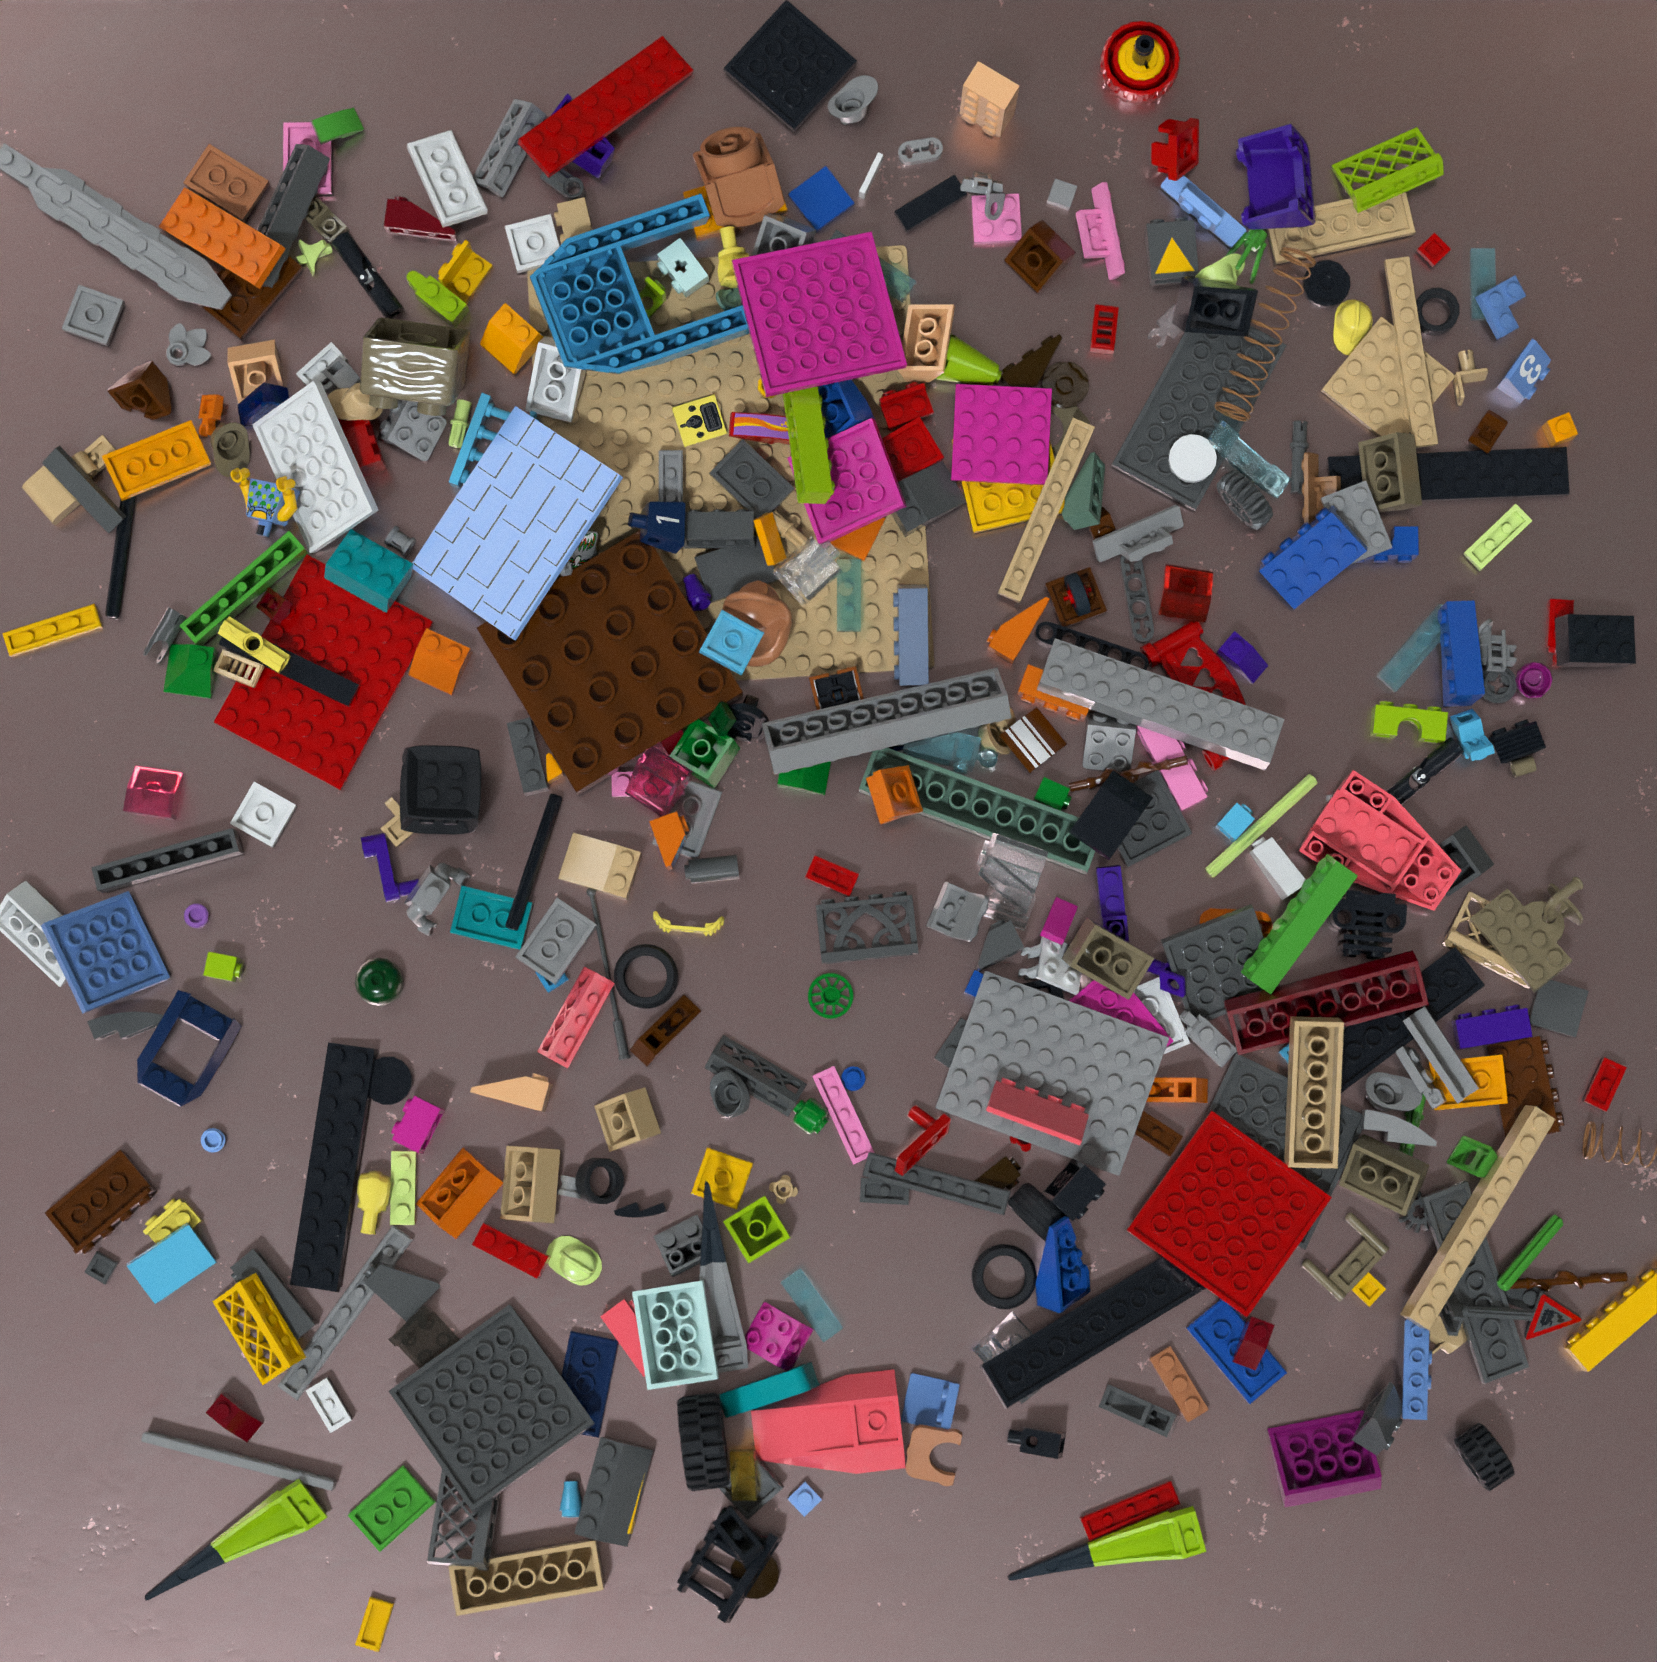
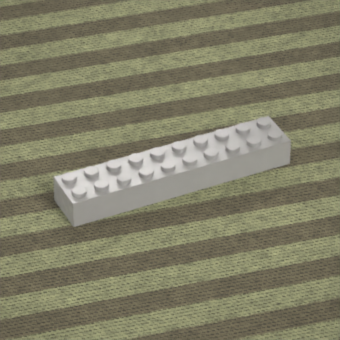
[1036,638,1284,770]
[762,668,1011,774]

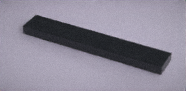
[219,637,360,707]

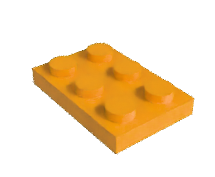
[1429,1055,1509,1110]

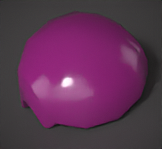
[1515,662,1553,699]

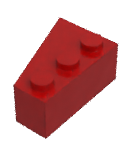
[337,418,387,477]

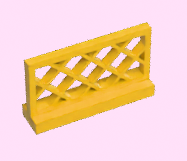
[212,1273,306,1385]

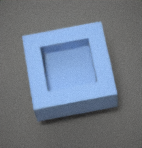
[787,1481,822,1517]

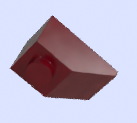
[1232,1316,1275,1371]
[206,1392,263,1443]

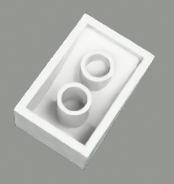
[525,336,586,422]

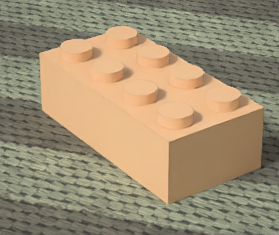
[959,61,1019,138]

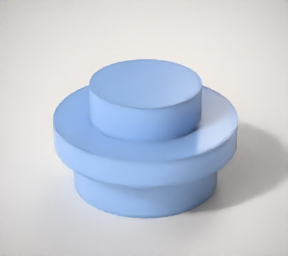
[201,1128,226,1153]

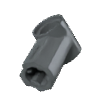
[540,168,587,201]

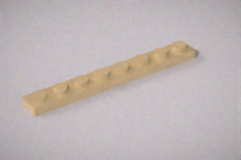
[1384,256,1438,448]
[998,418,1095,603]

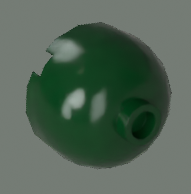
[355,957,404,1006]

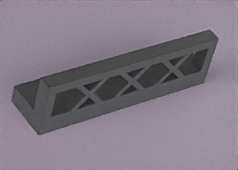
[704,1035,807,1117]

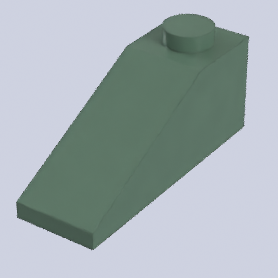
[1062,452,1105,530]

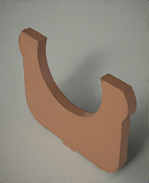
[906,1425,963,1486]

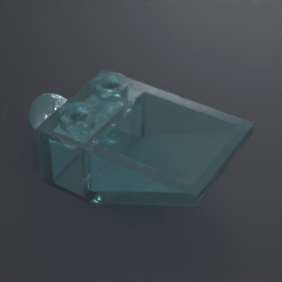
[903,732,998,774]

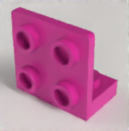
[745,1302,814,1371]

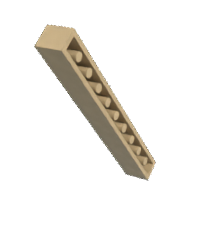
[1400,1105,1555,1330]

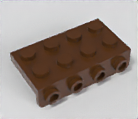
[200,256,303,341]
[1487,1036,1565,1138]
[45,1150,156,1255]

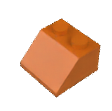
[408,628,473,695]

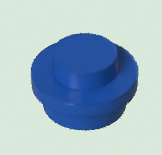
[841,1066,865,1091]

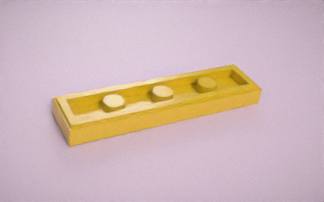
[2,604,103,657]

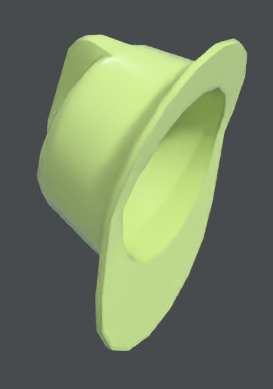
[1195,253,1245,285]
[546,1236,602,1285]

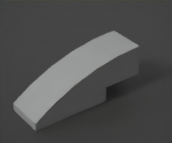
[1361,1109,1437,1146]

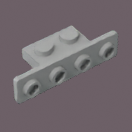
[1093,505,1184,562]

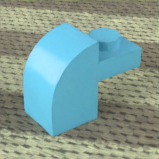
[1450,709,1495,761]

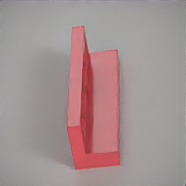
[537,967,615,1068]

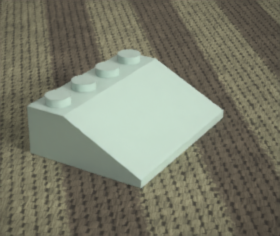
[632,1280,719,1390]

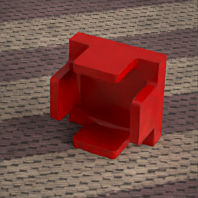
[1151,118,1199,181]

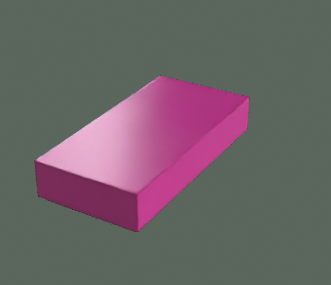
[1040,897,1078,945]

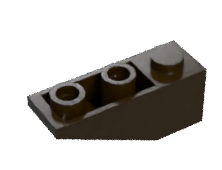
[1000,334,1062,388]

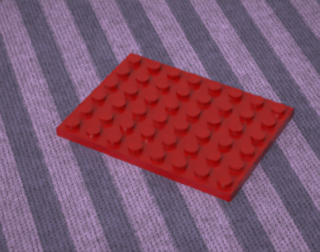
[214,554,434,791]

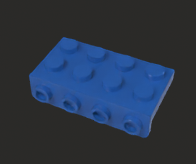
[1259,506,1368,609]

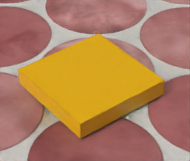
[691,1147,753,1210]

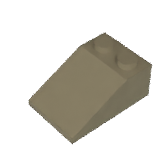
[1062,917,1154,1000]

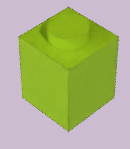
[203,952,243,982]

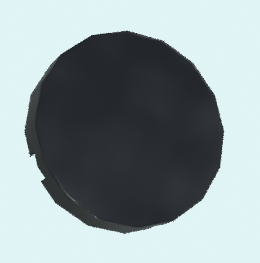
[1302,260,1351,308]
[370,1057,413,1105]

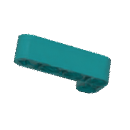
[718,1362,820,1418]

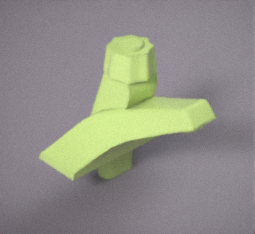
[296,240,333,276]

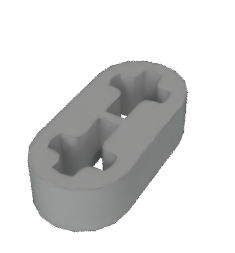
[898,138,943,165]

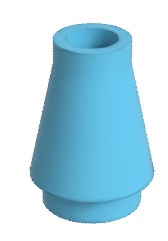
[559,1481,582,1518]

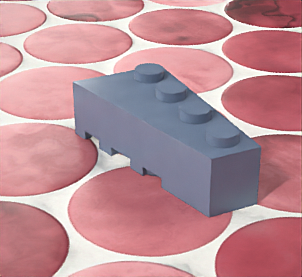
[893,584,929,686]

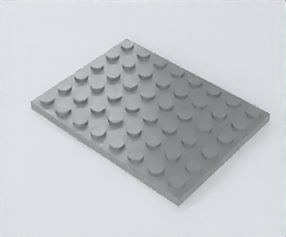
[935,970,1169,1176]

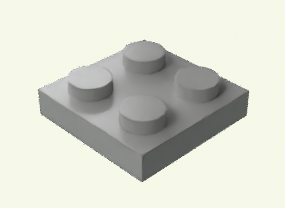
[62,285,125,346]

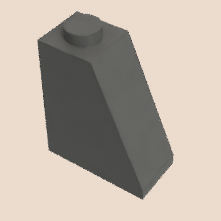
[363,1261,441,1322]

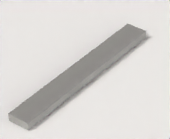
[278,1225,413,1400]
[141,1431,337,1491]

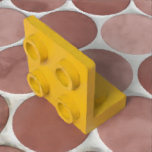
[438,239,493,304]

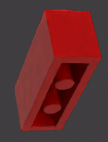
[472,1223,551,1279]

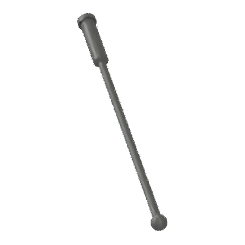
[586,888,631,1060]

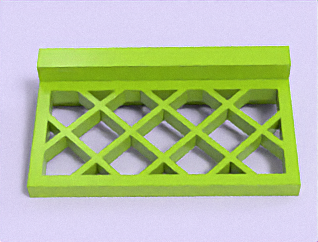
[1331,127,1444,213]

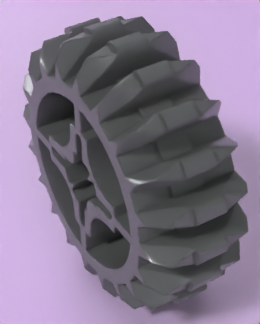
[1216,470,1273,530]

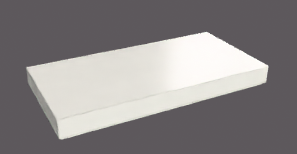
[407,130,488,228]

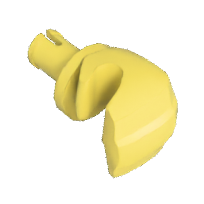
[718,226,749,288]
[357,1171,391,1235]

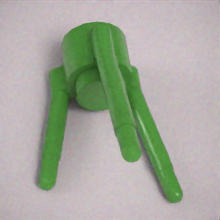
[1224,229,1267,284]

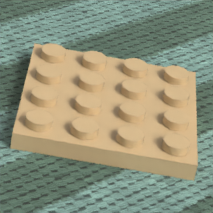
[1321,316,1455,437]

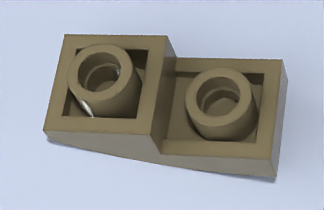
[304,196,349,245]

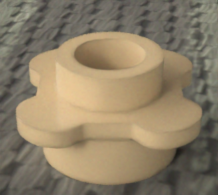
[769,1175,798,1204]

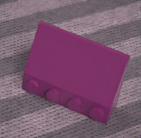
[1267,1410,1382,1508]

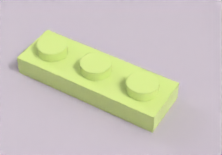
[1463,504,1532,571]
[390,1151,417,1225]

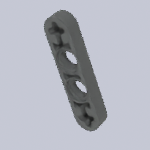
[1120,555,1154,643]

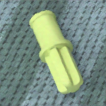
[448,399,472,448]

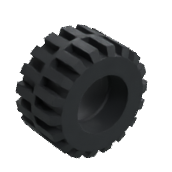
[1454,1423,1515,1491]

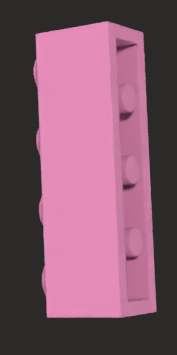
[1136,725,1208,812]

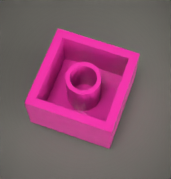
[391,1096,445,1154]

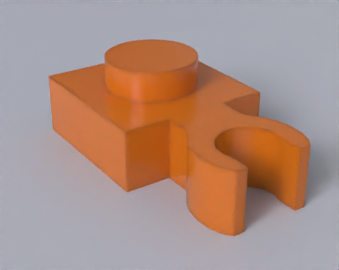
[198,394,224,437]

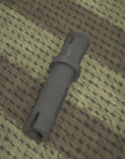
[1290,421,1309,494]

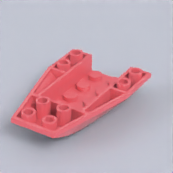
[1299,770,1462,911]
[751,1369,906,1474]

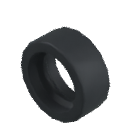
[1416,288,1460,335]
[575,1158,624,1204]

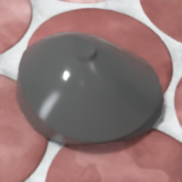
[710,1069,750,1118]

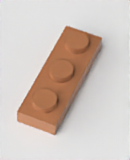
[1149,1346,1209,1422]

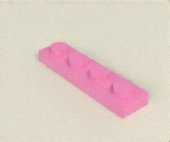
[812,1066,875,1165]

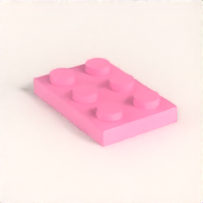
[283,122,332,194]

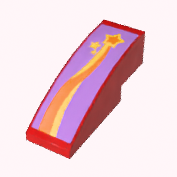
[728,412,790,445]

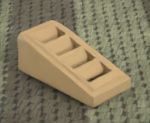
[213,649,265,688]

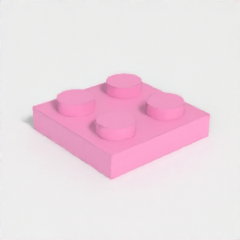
[971,193,1022,245]

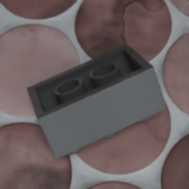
[975,919,1024,972]

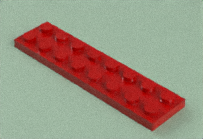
[518,36,693,178]

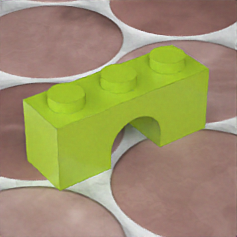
[1370,701,1448,744]

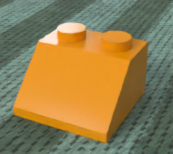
[480,303,543,375]

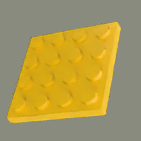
[951,439,1065,534]

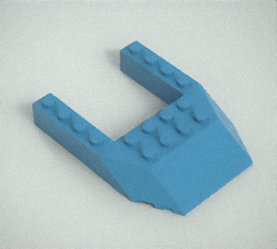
[530,194,749,374]

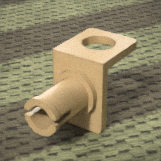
[1453,350,1488,406]

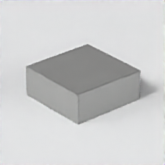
[1047,179,1077,210]

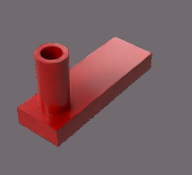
[895,1105,951,1176]

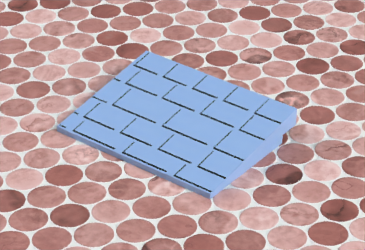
[412,406,623,641]

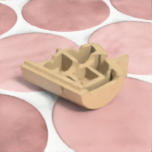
[1429,1314,1467,1354]

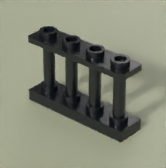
[677,1505,783,1623]

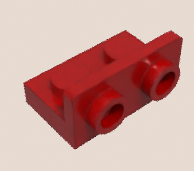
[879,382,934,430]

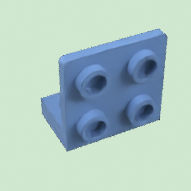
[901,1373,960,1430]

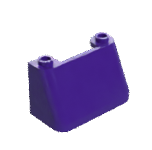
[1236,124,1315,230]

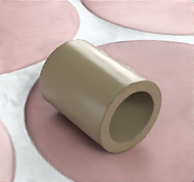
[1510,755,1537,778]

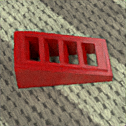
[1089,304,1119,355]

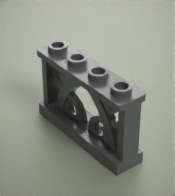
[816,891,919,964]

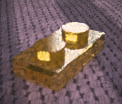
[729,1449,758,1501]

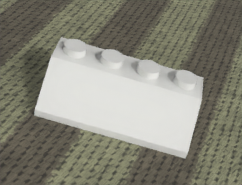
[0,881,67,987]

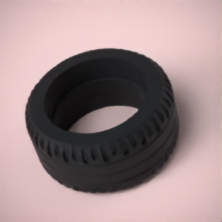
[614,944,678,1009]
[1008,1183,1065,1242]
[972,1244,1037,1309]

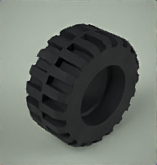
[677,1393,730,1491]

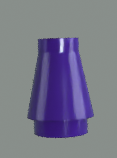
[683,574,711,611]

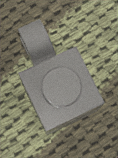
[322,356,361,394]

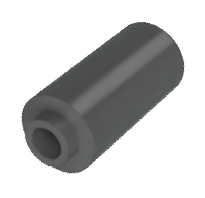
[684,854,739,884]

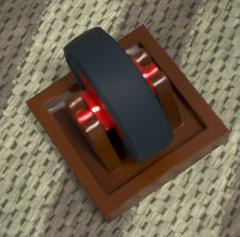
[1045,567,1107,627]

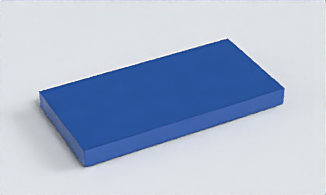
[1186,1299,1287,1404]

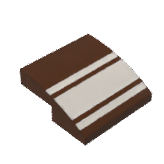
[1000,707,1067,773]

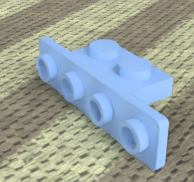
[1160,176,1246,248]

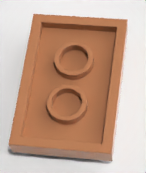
[183,144,270,222]

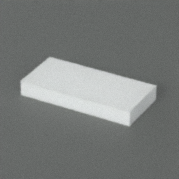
[859,152,884,199]

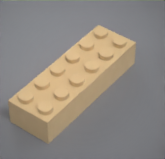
[1284,1017,1344,1169]
[448,1539,605,1616]

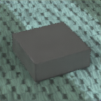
[84,1251,119,1285]

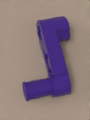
[360,833,419,902]

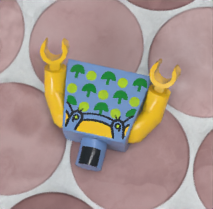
[230,468,300,537]

